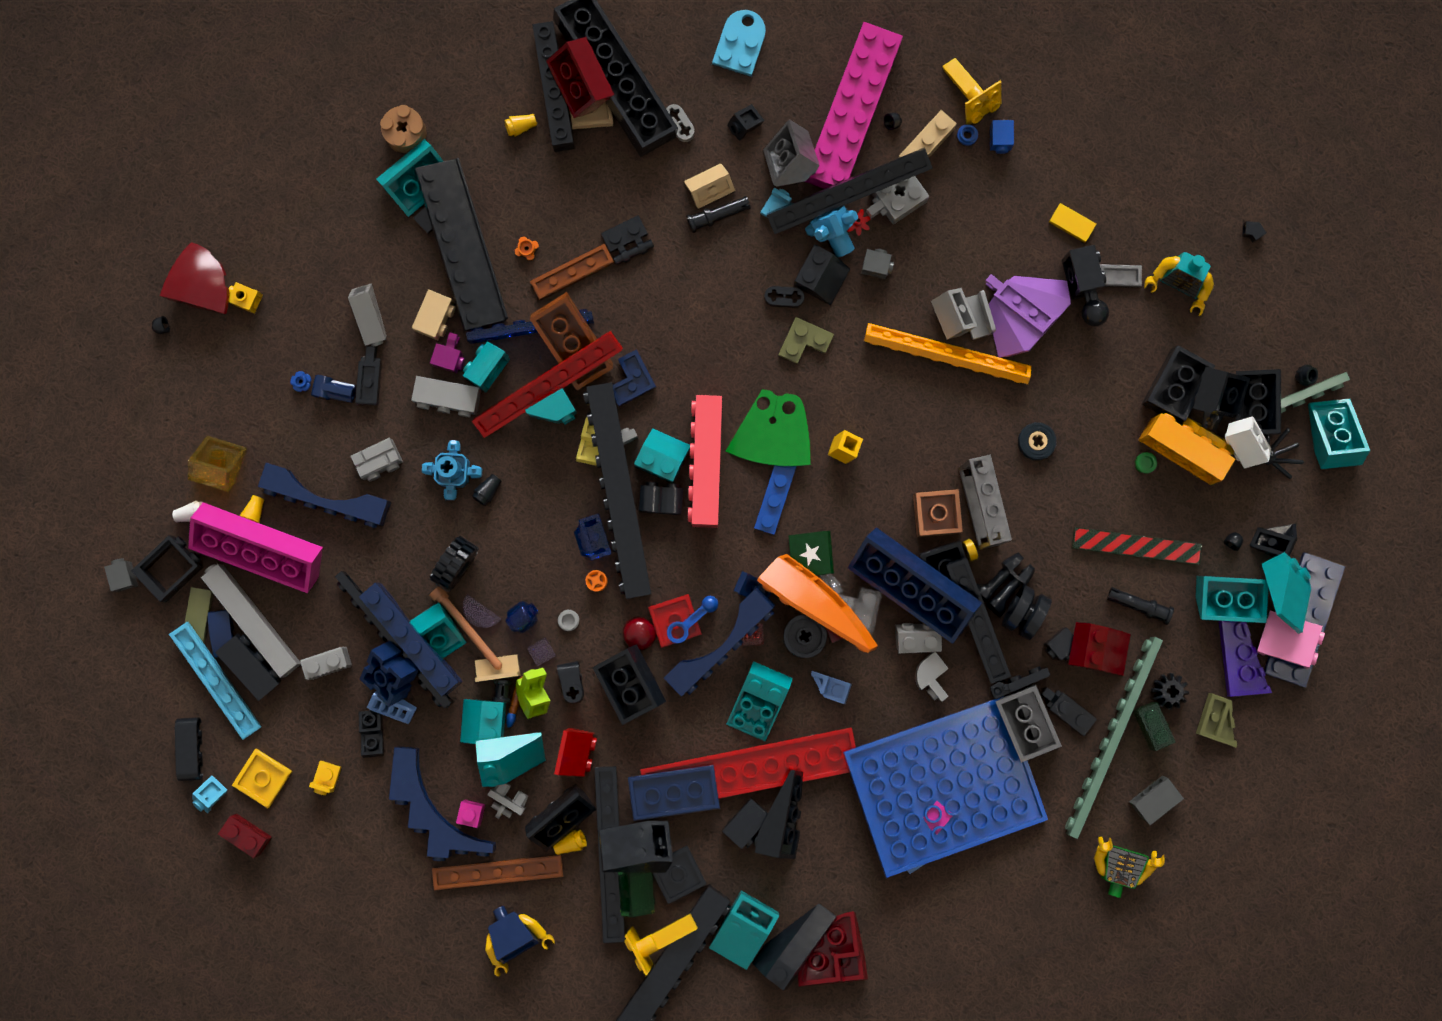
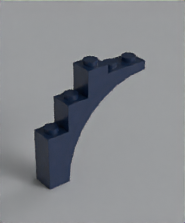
[389,746,496,861]

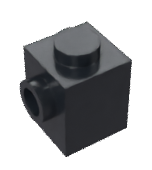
[1044,627,1073,661]

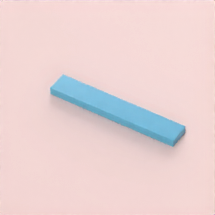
[169,622,261,740]

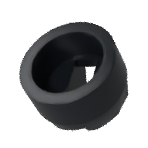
[884,113,902,130]
[152,316,170,334]
[1224,532,1243,551]

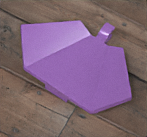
[986,274,1071,358]

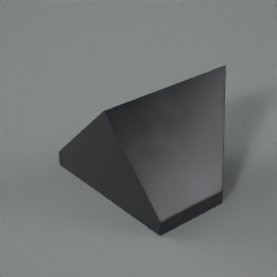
[1249,524,1297,558]

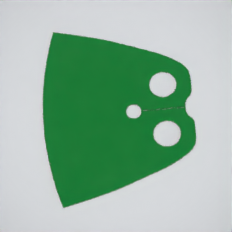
[726,389,811,466]

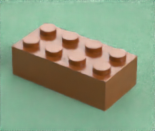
[530,292,613,390]

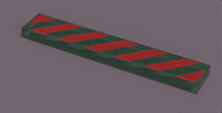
[1071,527,1202,565]

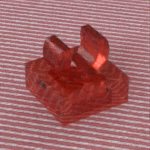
[742,623,764,646]

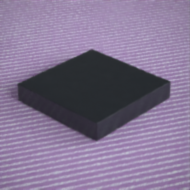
[653,845,707,904]

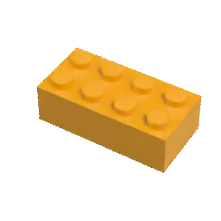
[1138,413,1235,485]

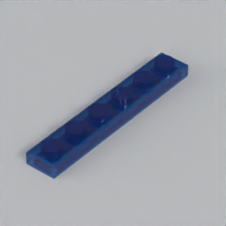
[466,309,594,344]

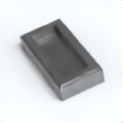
[1100,264,1142,287]

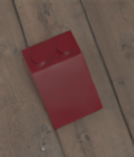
[1068,622,1131,676]

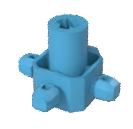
[805,206,858,257]
[422,440,483,500]

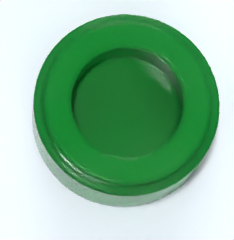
[1135,452,1157,474]

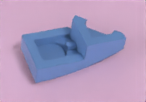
[811,671,852,704]

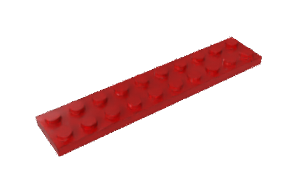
[640,727,856,798]

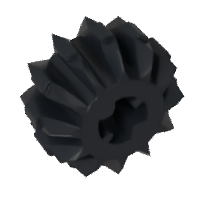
[1151,673,1189,710]

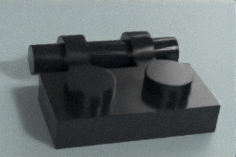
[601,215,654,265]

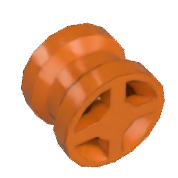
[585,570,608,592]

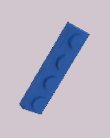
[754,465,796,535]

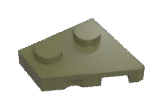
[1196,693,1237,748]

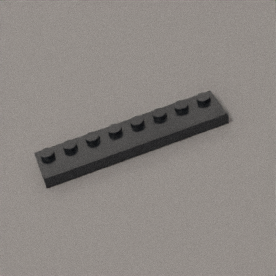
[414,158,508,332]

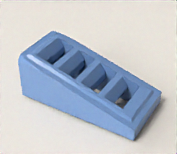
[367,691,417,724]

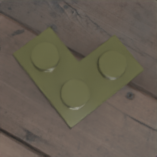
[778,317,834,364]

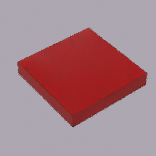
[648,594,702,648]

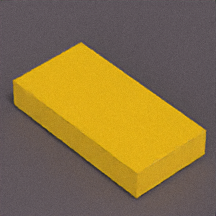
[1049,203,1096,243]

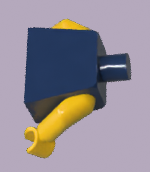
[485,906,555,977]

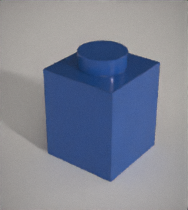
[990,120,1014,154]

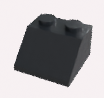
[794,244,850,306]

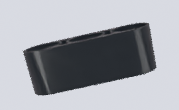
[175,717,203,781]

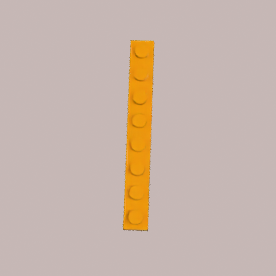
[864,323,1031,384]

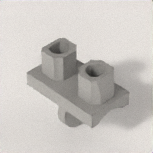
[488,783,529,819]

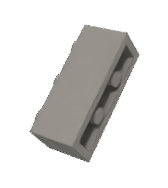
[411,376,482,418]

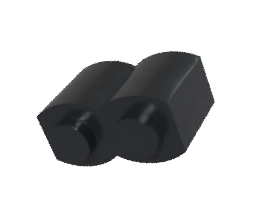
[639,482,683,515]

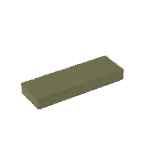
[185,587,213,644]

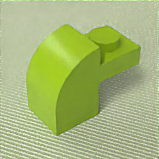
[516,668,550,719]

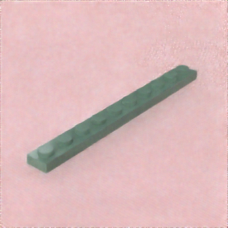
[1065,637,1163,839]

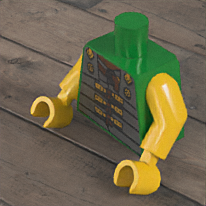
[1094,837,1165,898]

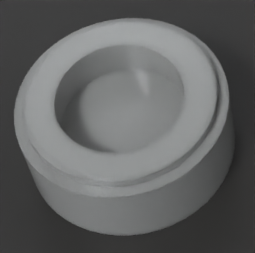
[558,610,580,631]

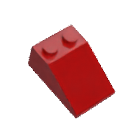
[554,728,597,777]

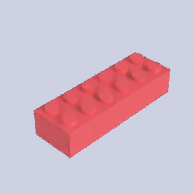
[688,395,722,528]

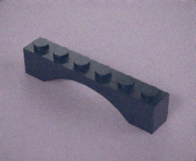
[258,463,391,528]
[359,583,463,696]
[664,587,776,697]

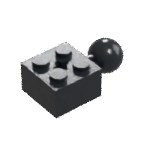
[1062,245,1109,327]

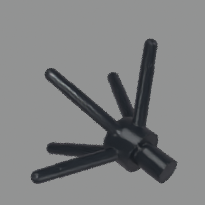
[1255,428,1304,479]

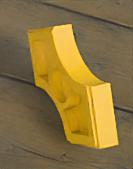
[1183,417,1234,455]

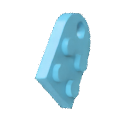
[712,10,765,77]

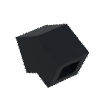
[1242,221,1267,243]

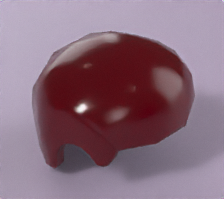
[623,617,656,650]

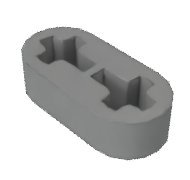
[666,104,695,142]

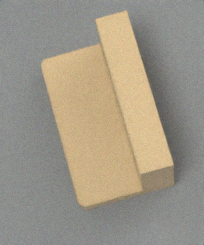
[684,164,735,209]
[475,654,521,682]

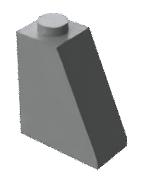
[348,283,387,346]

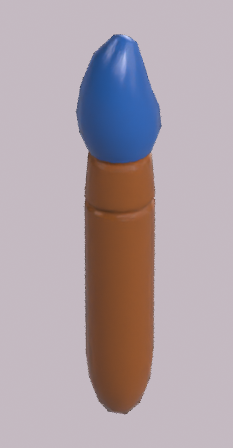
[506,676,523,728]

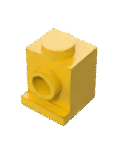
[229,282,263,314]

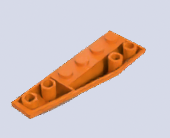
[757,554,878,653]

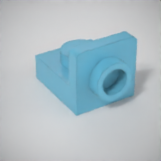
[760,188,792,218]
[192,776,228,813]

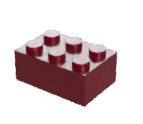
[546,37,614,118]

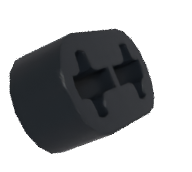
[764,286,804,308]

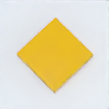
[232,748,292,808]

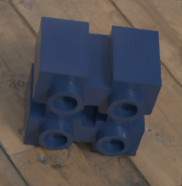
[360,641,419,707]

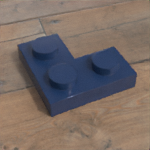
[613,349,656,407]

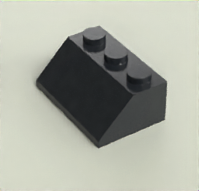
[1236,369,1281,437]
[525,784,597,852]

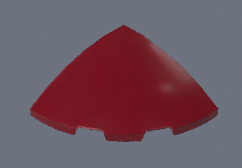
[160,242,229,315]
[798,911,868,987]

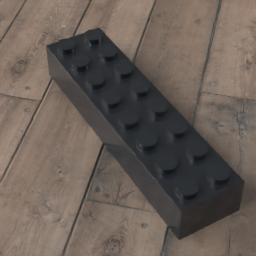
[553,0,678,157]

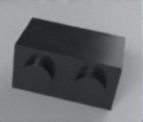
[722,798,768,849]

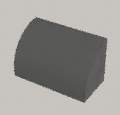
[1129,776,1184,825]

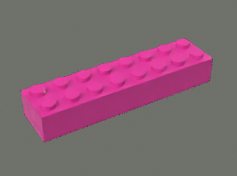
[804,22,903,189]

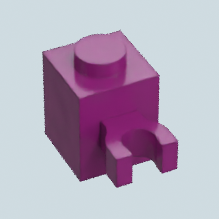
[430,332,465,374]

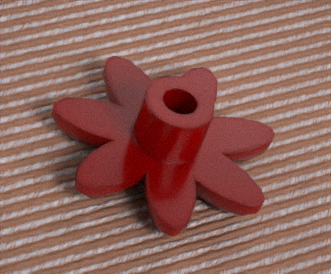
[847,209,871,236]

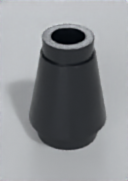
[472,474,502,506]

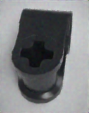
[557,661,584,703]

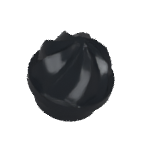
[1295,365,1318,386]

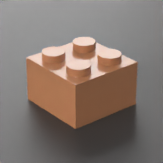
[913,489,963,537]

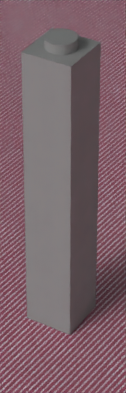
[201,564,301,678]

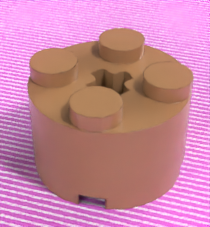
[380,105,427,154]

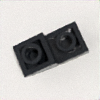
[359,710,384,758]

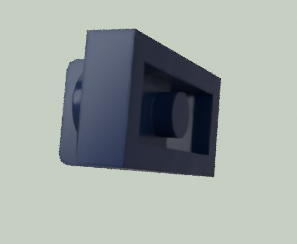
[734,571,772,598]

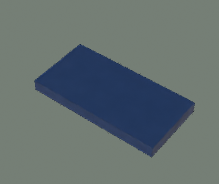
[628,765,720,821]

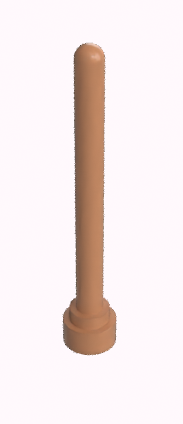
[429,587,502,670]

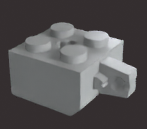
[866,176,929,224]

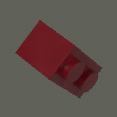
[218,814,272,858]

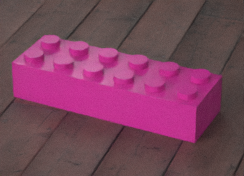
[188,502,323,593]

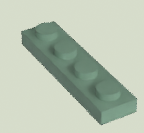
[1281,372,1350,413]

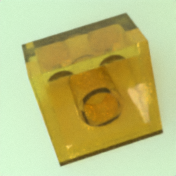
[188,436,247,492]

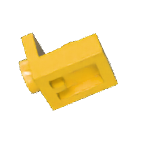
[309,761,342,795]

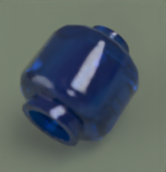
[506,601,538,633]

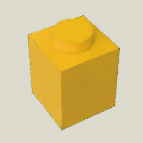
[828,430,863,464]

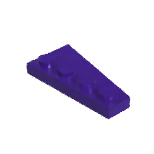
[1219,620,1272,697]

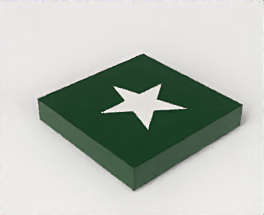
[789,531,834,576]

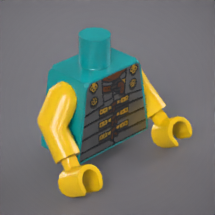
[1144,252,1214,316]

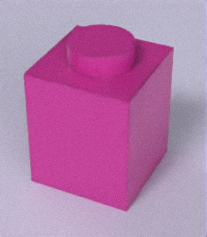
[456,800,485,828]
[923,801,952,835]

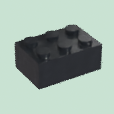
[1142,345,1215,424]
[592,644,667,725]

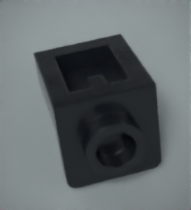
[727,104,764,141]

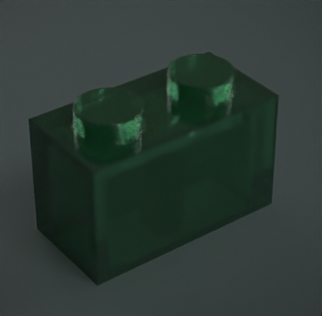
[1133,702,1176,751]
[618,872,655,917]

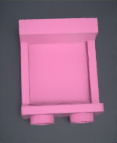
[1257,610,1325,669]

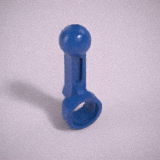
[667,596,719,643]

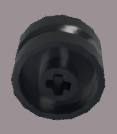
[1002,585,1052,640]

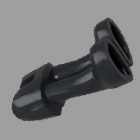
[977,553,1035,617]

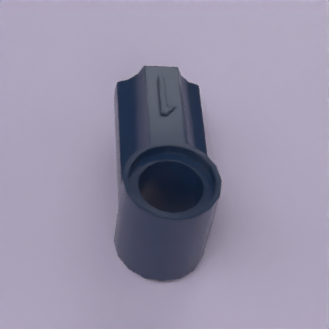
[311,375,356,403]

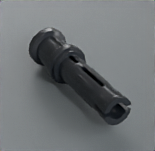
[686,196,751,233]
[1107,587,1174,625]

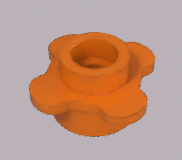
[515,237,539,261]

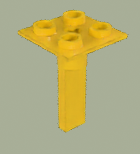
[943,58,1002,125]
[625,914,698,975]

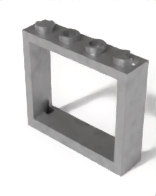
[959,454,1012,550]

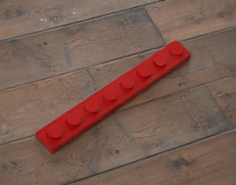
[472,331,623,438]

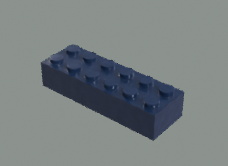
[848,528,982,644]

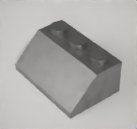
[763,119,820,187]
[995,684,1062,762]

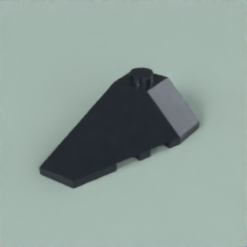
[755,770,803,859]
[752,904,837,991]

